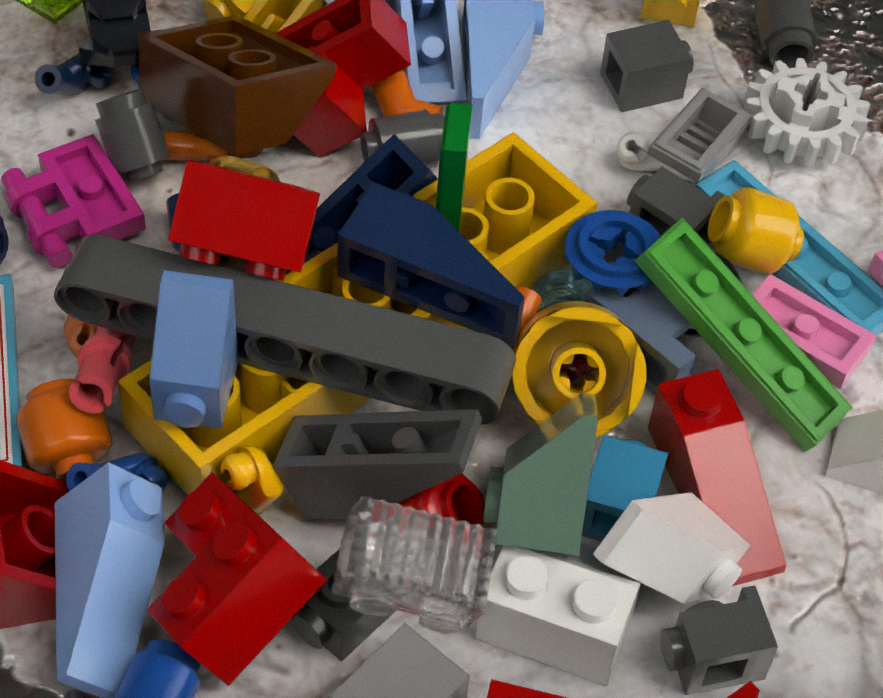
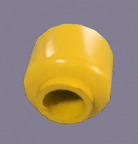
[708,187,804,275]

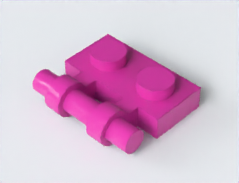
[1,134,146,268]

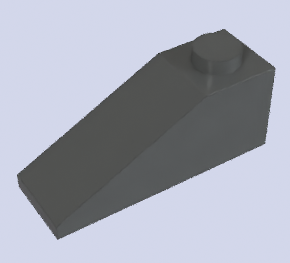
[273,409,482,519]

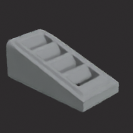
[647,88,752,183]

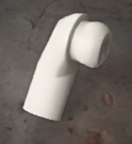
[617,132,695,184]

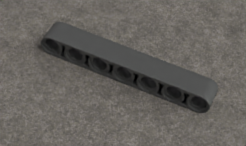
[54,235,516,425]

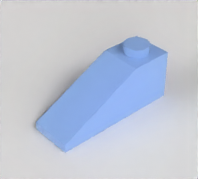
[391,0,467,105]
[462,0,544,139]
[55,462,165,698]

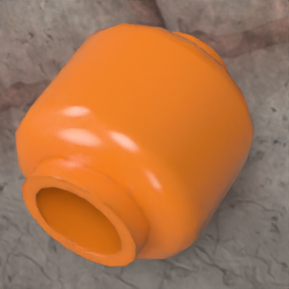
[16,379,113,482]

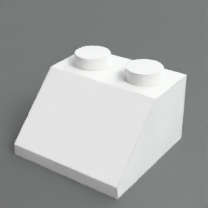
[475,543,644,686]

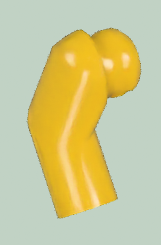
[220,445,283,515]

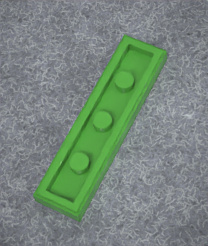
[634,217,853,452]

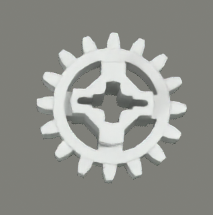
[743,58,870,167]

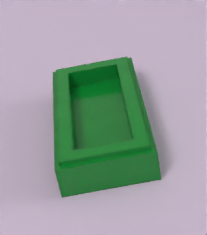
[436,102,473,231]

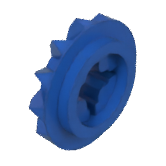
[564,210,661,297]

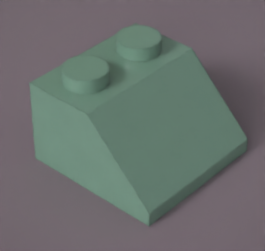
[483,393,598,556]

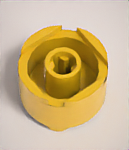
[512,301,646,438]

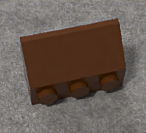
[138,15,336,158]

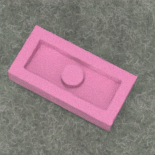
[752,274,877,390]

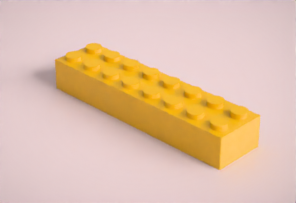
[118,132,597,495]

